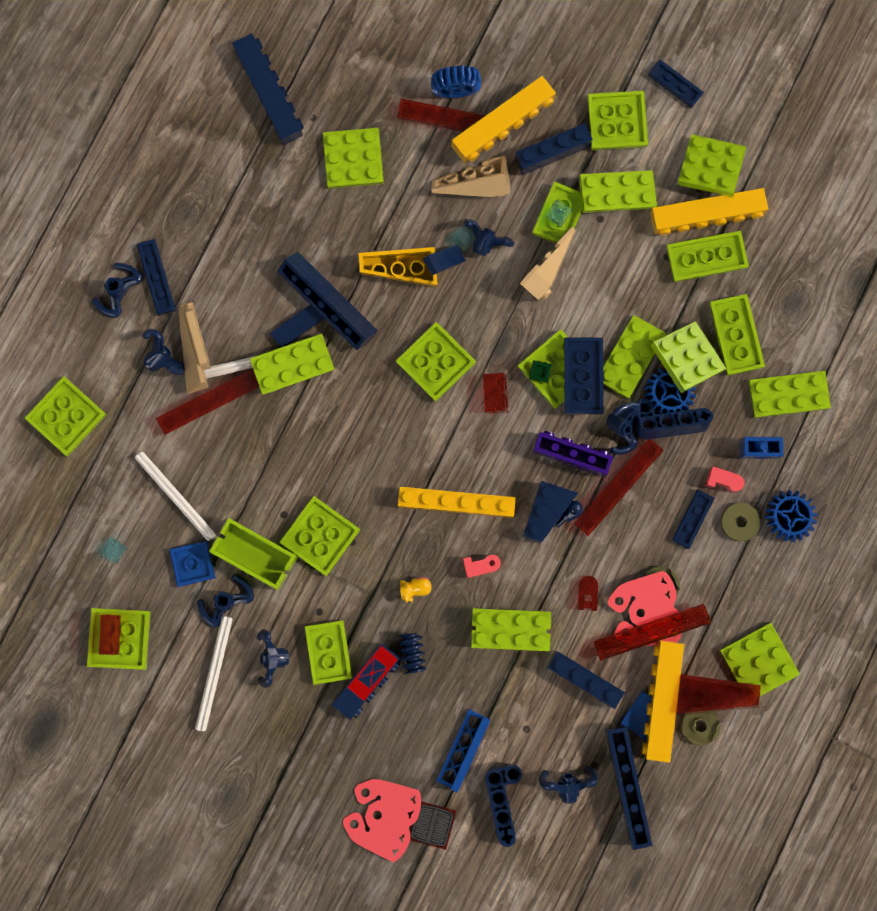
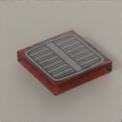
[410,801,456,850]

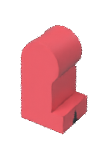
[705,467,745,493]
[463,555,501,578]

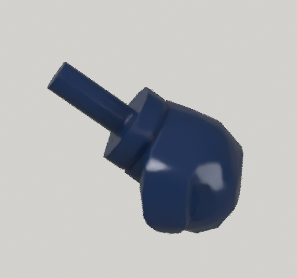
[556,500,583,528]

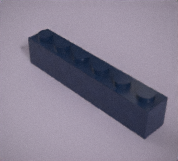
[232,33,304,146]
[277,252,378,350]
[605,725,653,850]

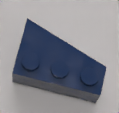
[523,481,578,543]

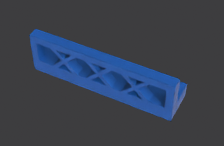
[436,709,490,793]

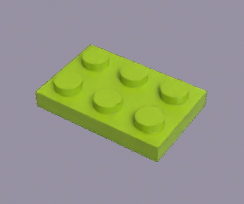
[532,181,583,244]
[305,620,352,685]

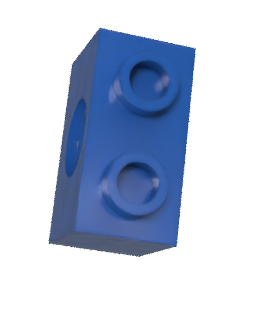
[740,437,784,459]

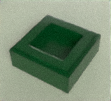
[529,360,552,384]

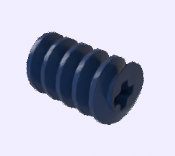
[398,633,427,674]

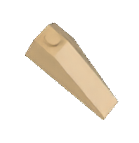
[431,155,510,197]
[520,227,576,301]

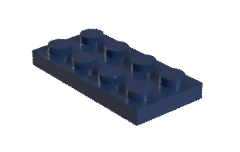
[564,337,604,415]

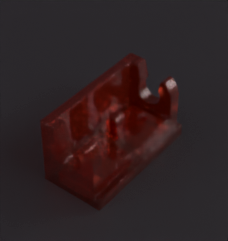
[483,373,509,414]
[99,615,121,655]

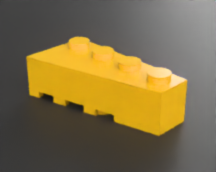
[358,247,438,287]

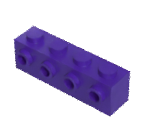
[532,431,613,477]

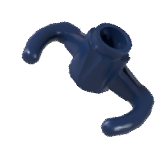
[463,218,515,256]
[92,263,142,318]
[143,329,185,375]
[606,402,641,455]
[197,574,254,627]
[256,629,289,688]
[539,766,598,804]

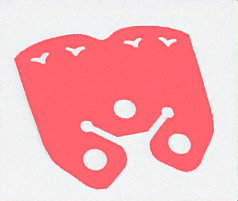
[608,571,682,647]
[343,779,421,862]

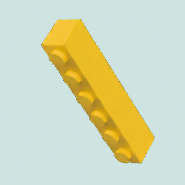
[451,76,556,164]
[650,188,769,236]
[398,487,516,518]
[641,641,684,763]

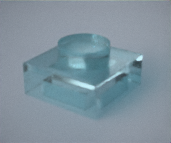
[546,200,572,227]
[451,226,476,252]
[100,537,128,564]

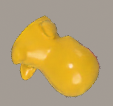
[400,577,431,603]

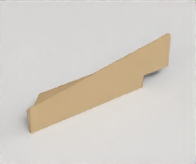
[178,302,211,394]

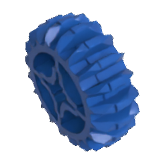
[431,65,482,99]
[644,368,696,414]
[764,490,818,542]

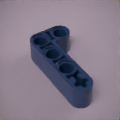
[634,399,713,440]
[485,764,522,847]

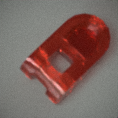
[577,576,598,611]

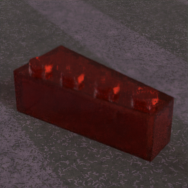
[676,674,761,716]

